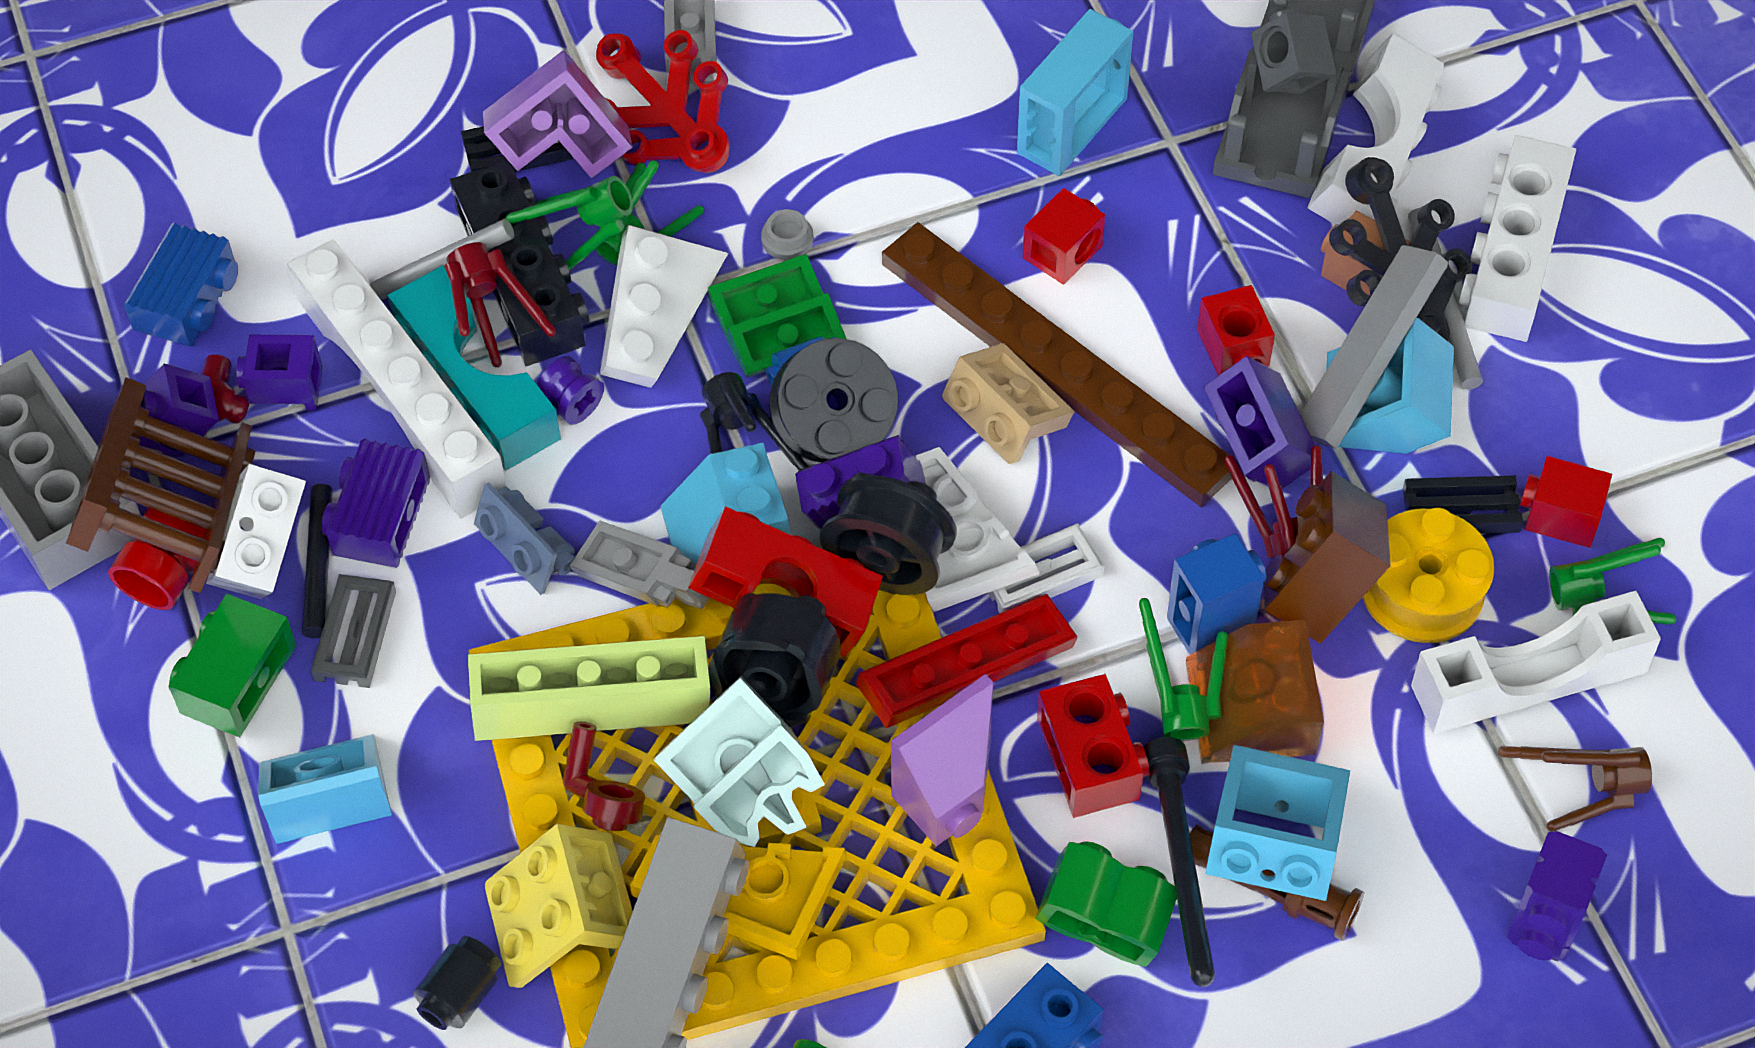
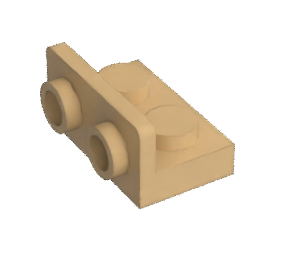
[942,343,1075,464]

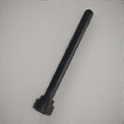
[1143,737,1215,987]

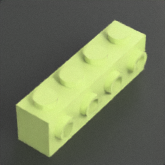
[468,636,710,741]

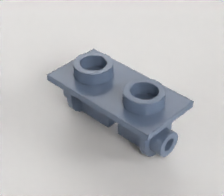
[473,482,575,595]

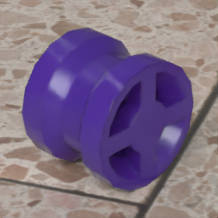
[537,356,604,425]

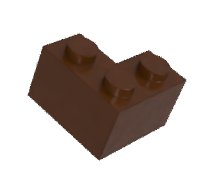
[1263,471,1391,644]

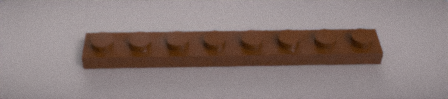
[882,222,1236,507]

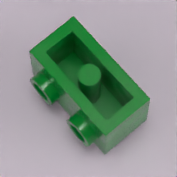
[168,593,297,738]

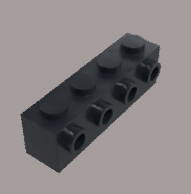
[450,160,590,367]

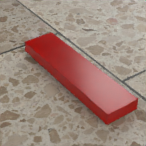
[856,594,1078,729]

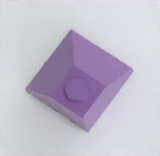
[891,674,993,847]

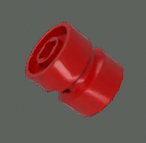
[108,508,205,610]

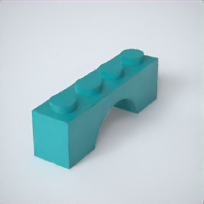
[387,265,561,471]

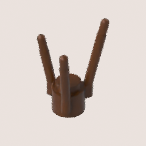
[1497,746,1652,832]

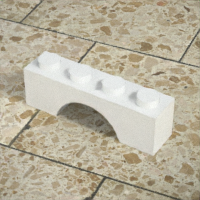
[1307,33,1444,225]
[1411,591,1661,734]

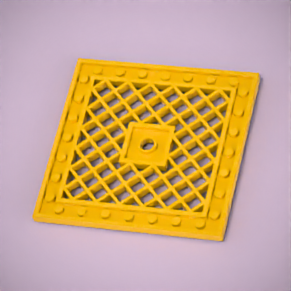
[468,583,1046,1048]

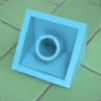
[258,734,392,844]

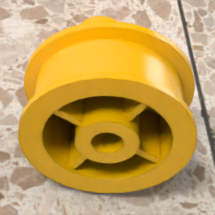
[1362,508,1494,643]

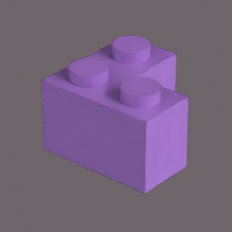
[483,50,633,179]

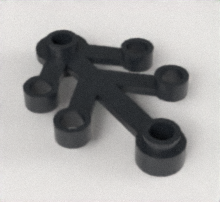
[1329,157,1472,341]

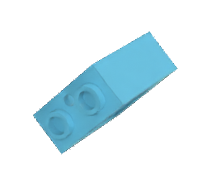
[1017,9,1133,177]
[1205,745,1351,901]

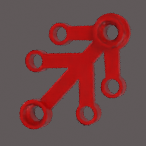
[596,30,730,173]

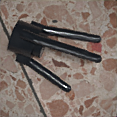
[700,372,809,471]

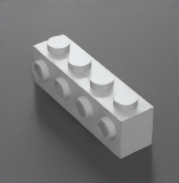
[583,817,749,1048]

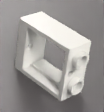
[206,464,306,599]

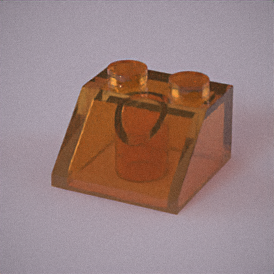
[1185,620,1324,764]

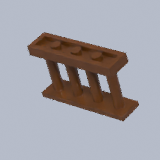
[66,377,256,593]

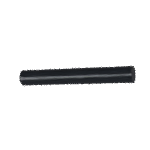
[302,484,333,638]

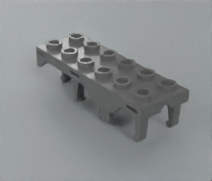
[1213,0,1376,199]

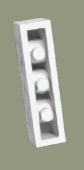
[1459,134,1577,342]

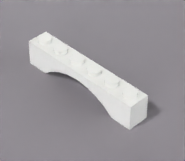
[287,238,507,519]

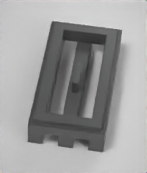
[311,574,396,688]

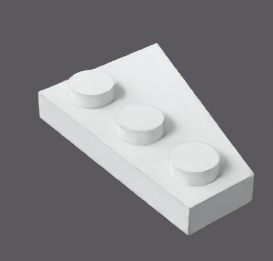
[600,225,728,388]
[916,447,1040,612]

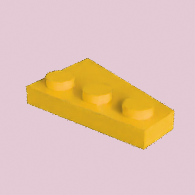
[630,835,846,960]

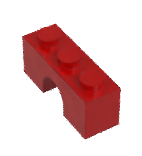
[688,506,883,657]

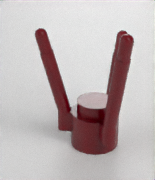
[444,242,556,368]
[1224,445,1323,559]

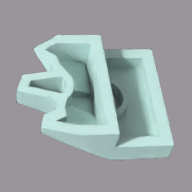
[654,676,824,847]

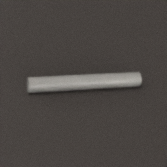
[369,219,515,301]

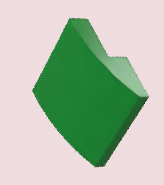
[707,254,847,378]

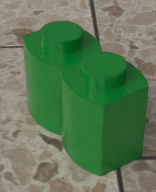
[1035,841,1177,967]

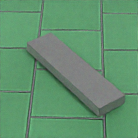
[1300,245,1449,449]

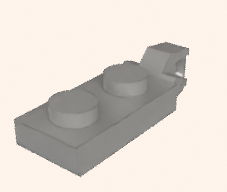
[569,520,709,609]

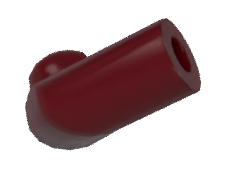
[202,354,249,424]

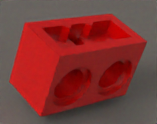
[1037,673,1149,818]

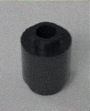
[413,936,501,1030]

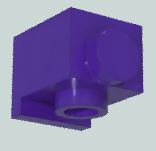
[236,334,323,410]

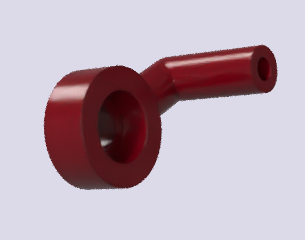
[563,722,646,831]

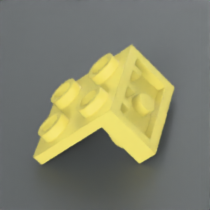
[485,824,633,988]

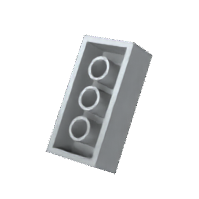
[0,349,140,590]

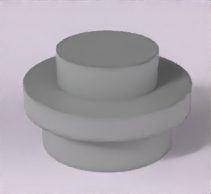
[761,209,814,260]

